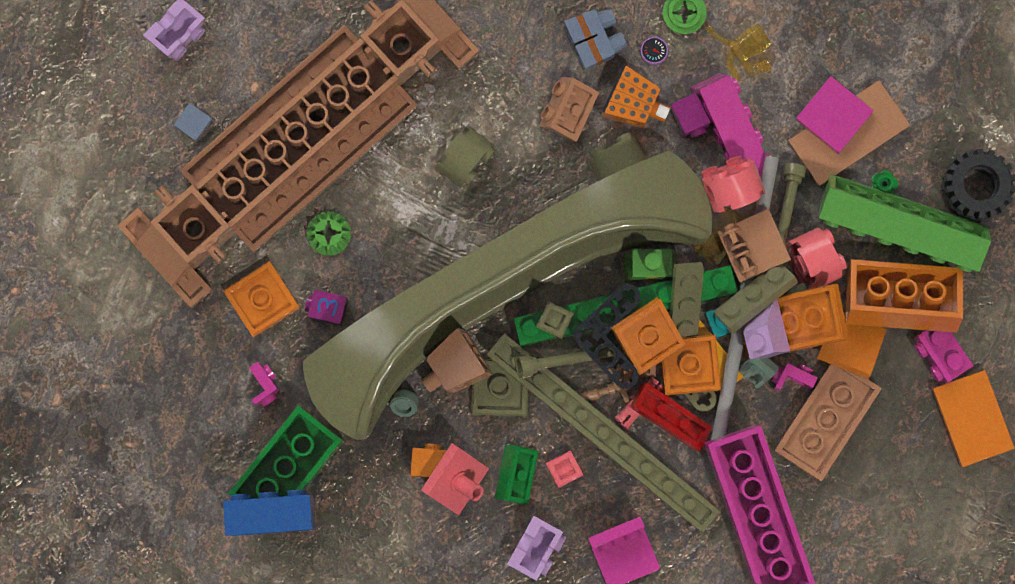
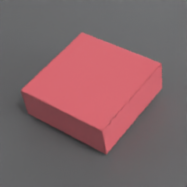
[546,450,583,488]

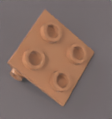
[717,209,791,282]

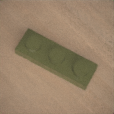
[670,262,704,338]
[714,264,798,334]

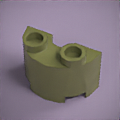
[435,125,495,188]
[588,132,648,181]

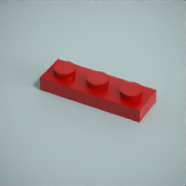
[630,383,712,452]

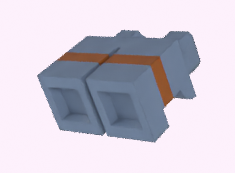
[564,9,627,73]

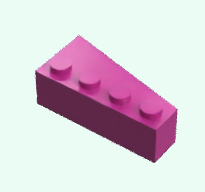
[690,73,770,178]

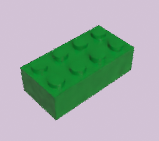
[228,406,344,499]

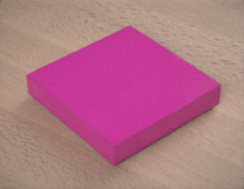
[795,76,874,154]

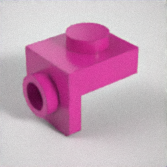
[249,362,280,407]
[771,363,817,392]

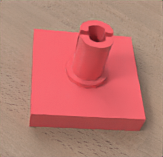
[421,443,489,515]

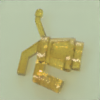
[706,24,772,80]

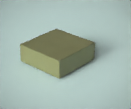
[536,302,574,340]

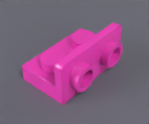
[914,330,973,384]

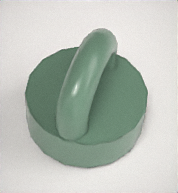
[390,389,419,417]

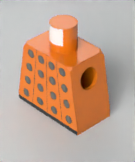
[601,64,671,128]

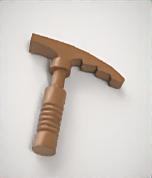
[579,358,630,404]

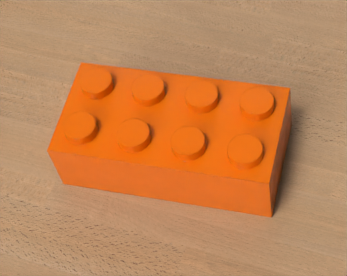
[846,259,963,333]

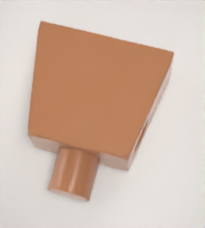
[421,328,493,393]

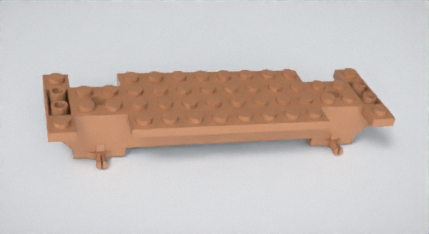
[118,0,479,308]

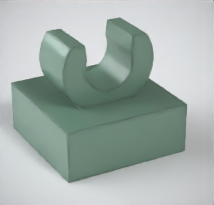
[739,357,779,388]

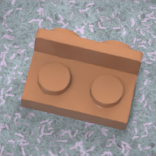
[539,77,599,142]

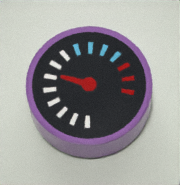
[640,37,668,66]

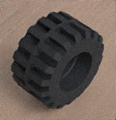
[941,149,1015,222]

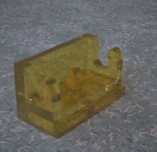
[695,206,749,267]

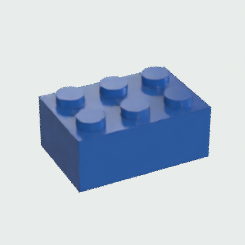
[223,490,316,536]

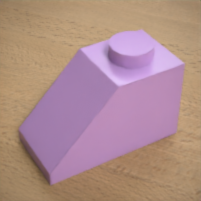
[743,300,790,359]

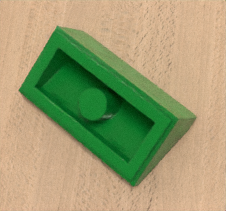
[495,444,539,505]

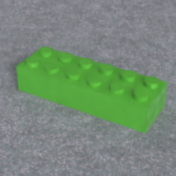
[819,174,991,272]

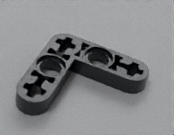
[574,284,641,389]

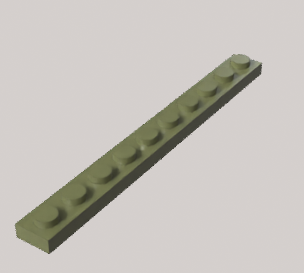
[486,333,720,533]

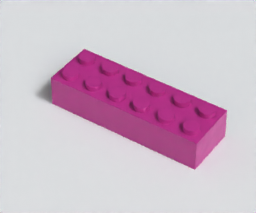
[704,424,815,584]

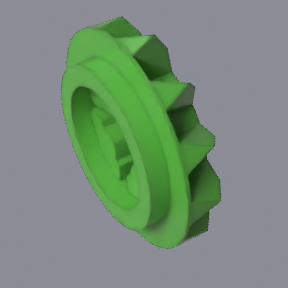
[662,0,706,35]
[307,211,351,256]

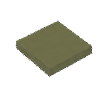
[472,359,528,417]

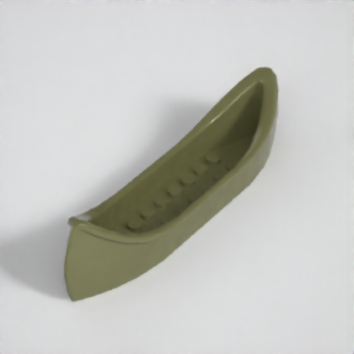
[303,151,712,440]

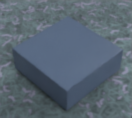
[174,103,212,142]

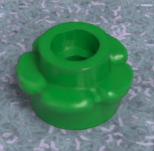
[871,170,898,194]

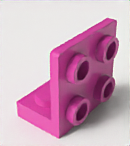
[587,517,660,584]

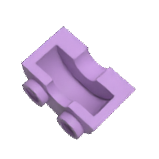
[143,0,205,61]
[507,516,567,581]

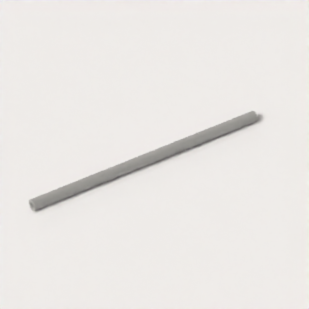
[711,156,779,440]

